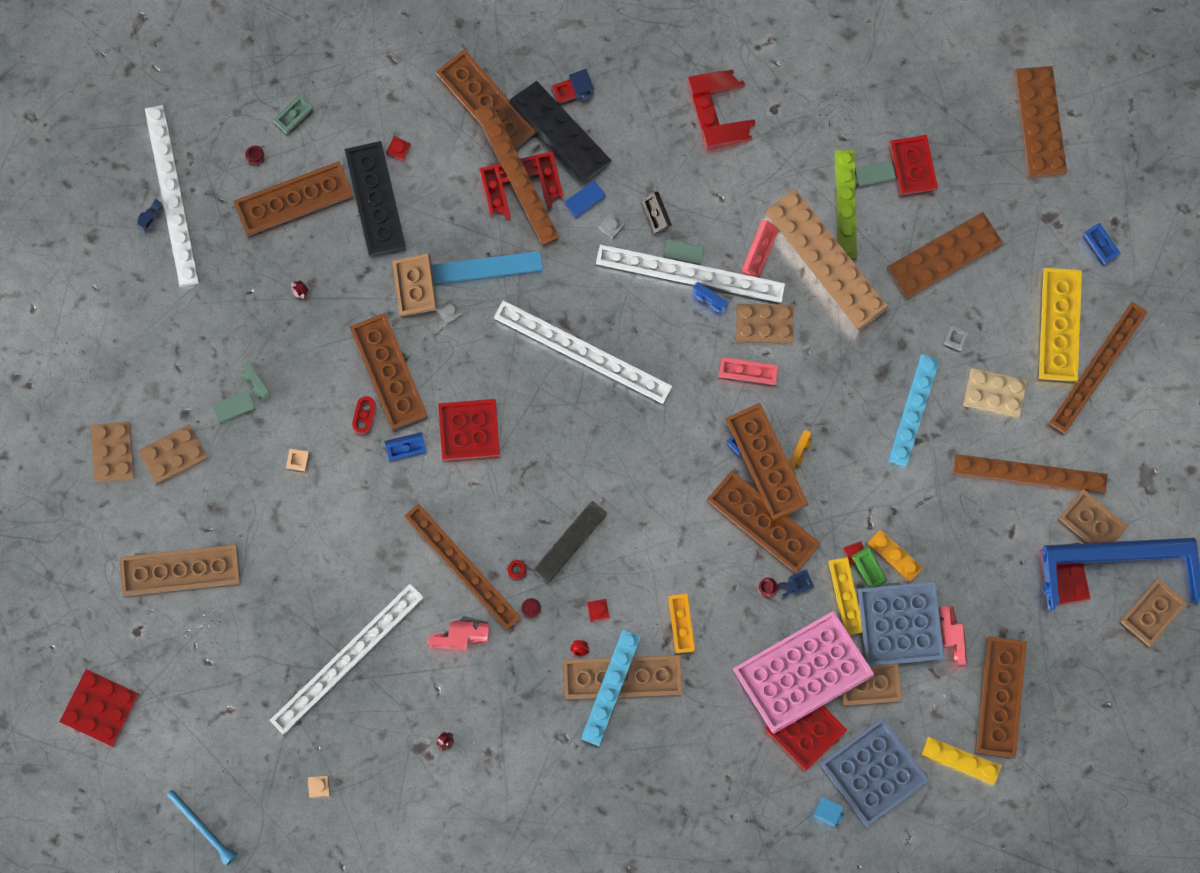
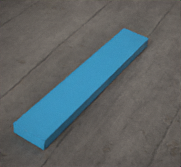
[432,251,543,285]

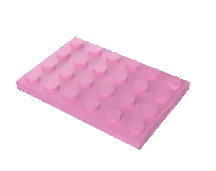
[733,611,874,734]

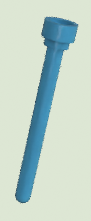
[168,790,238,866]

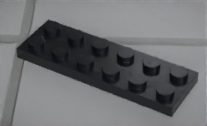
[509,81,612,183]
[345,141,406,257]

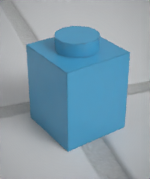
[813,797,845,827]

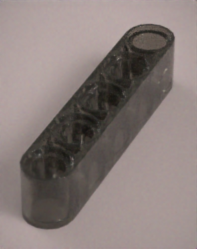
[533,500,608,584]

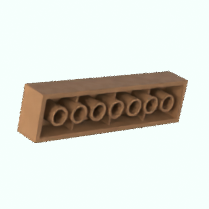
[765,188,889,332]

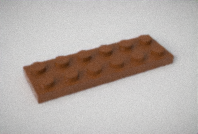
[436,49,537,150]
[1015,66,1067,177]
[234,161,353,237]
[887,212,1003,300]
[350,313,428,431]
[725,403,809,521]
[707,470,821,574]
[976,636,1027,758]

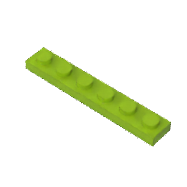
[835,150,857,260]

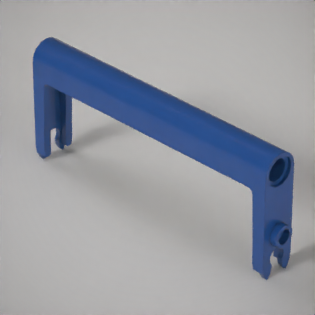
[1042,538,1200,612]

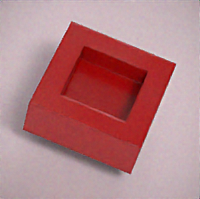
[552,79,576,104]
[386,136,411,162]
[843,541,864,566]
[587,599,610,622]

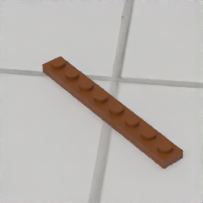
[474,102,559,246]
[1049,302,1148,434]
[953,454,1108,494]
[404,503,521,631]

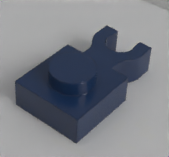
[137,199,164,233]
[777,569,814,599]

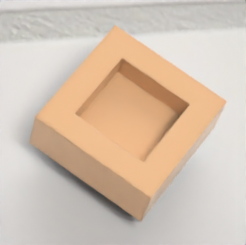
[286,449,309,472]
[308,776,330,798]

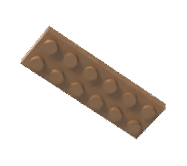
[120,545,240,596]
[563,655,682,700]

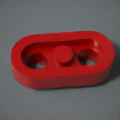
[352,396,376,435]

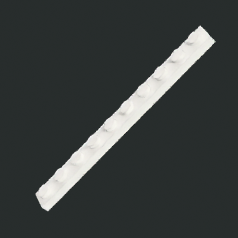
[145,105,199,287]
[596,244,785,303]
[494,301,672,404]
[269,584,424,735]

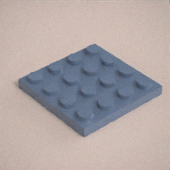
[857,581,944,666]
[820,717,930,828]

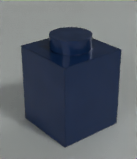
[569,69,594,101]

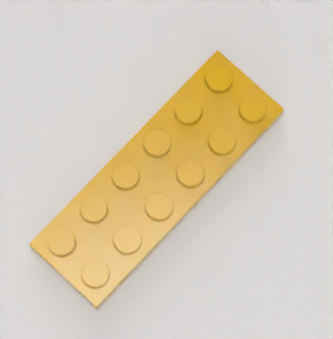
[1039,268,1082,382]

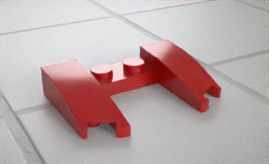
[688,70,755,151]
[479,151,564,218]

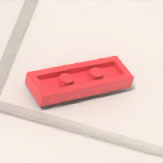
[742,220,779,278]
[719,357,778,385]

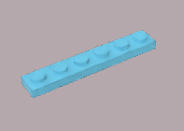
[888,354,940,467]
[581,630,641,746]

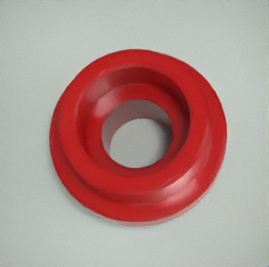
[507,560,527,579]
[570,640,590,656]

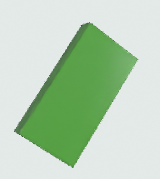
[851,546,888,588]

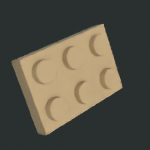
[963,368,1027,418]

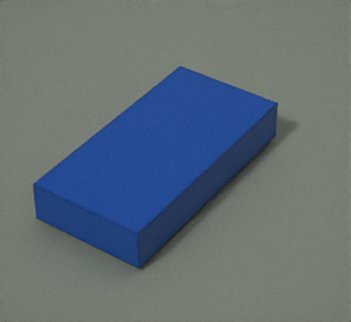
[564,180,606,218]

